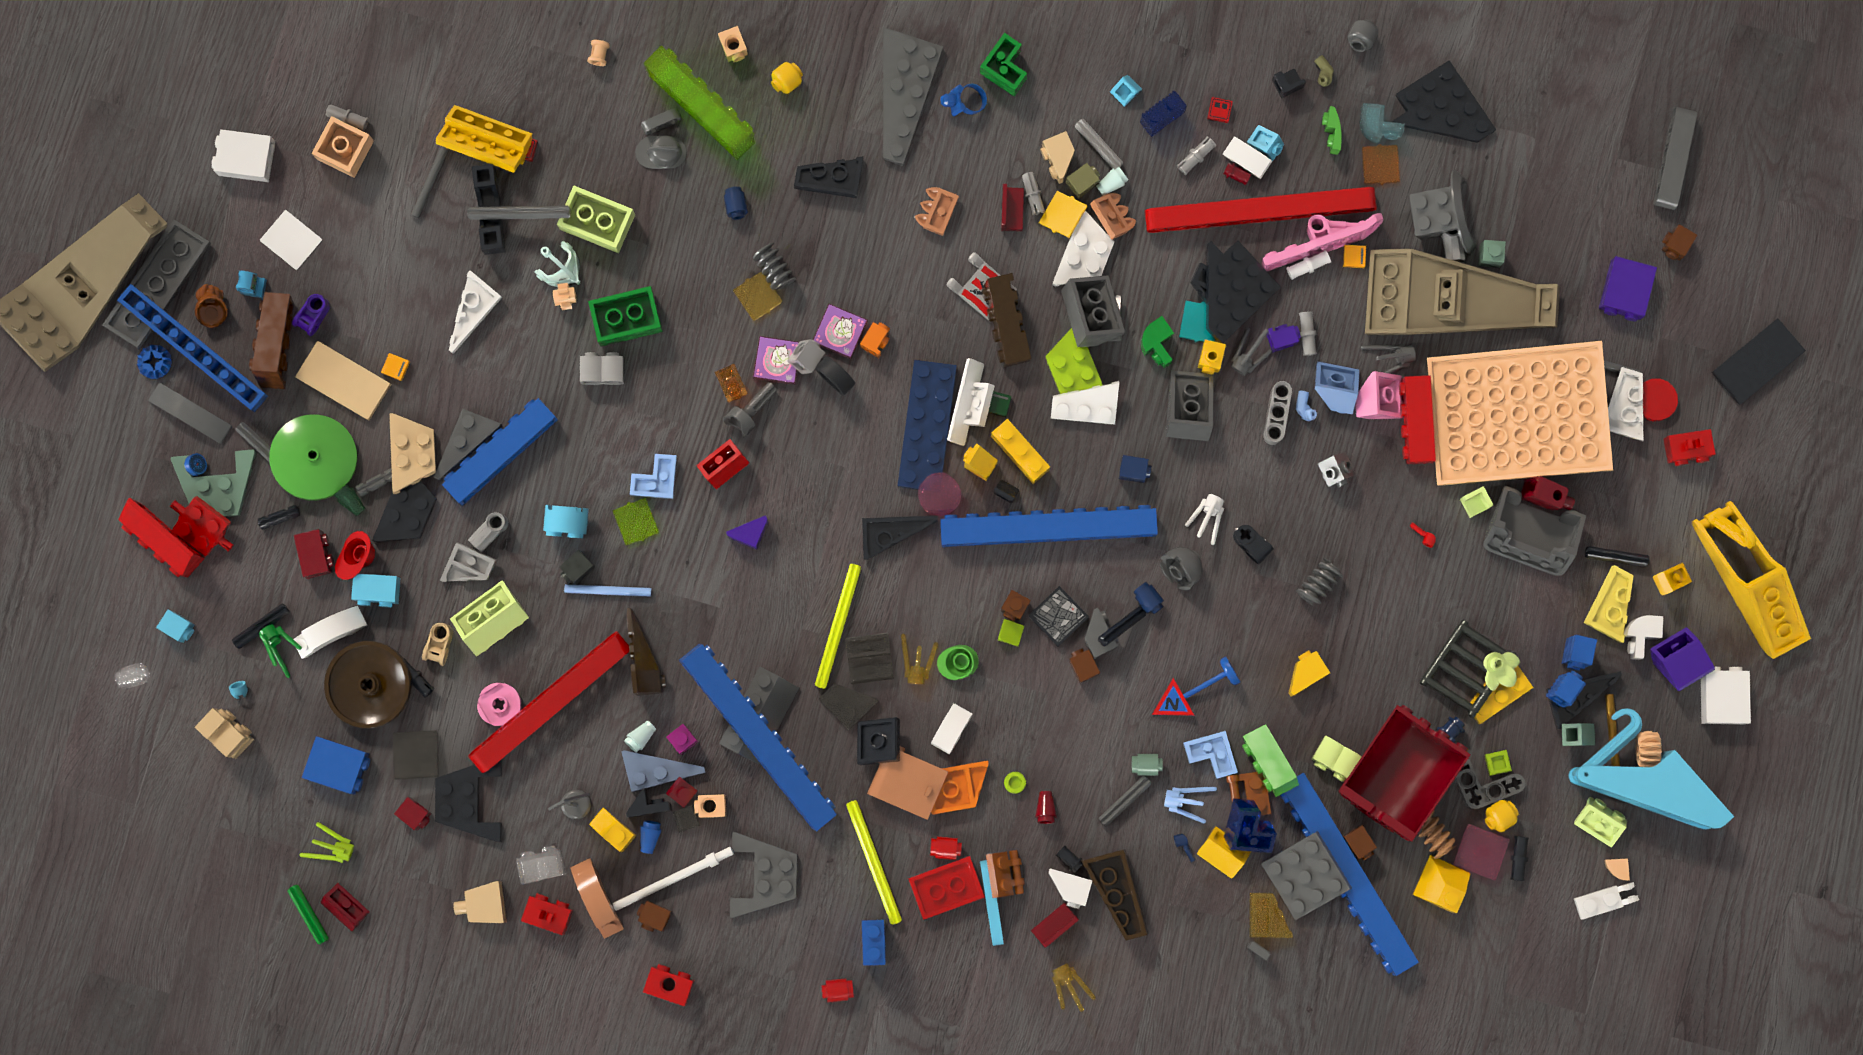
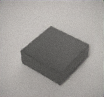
[1246,941,1271,960]

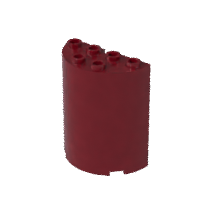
[1338,705,1471,842]

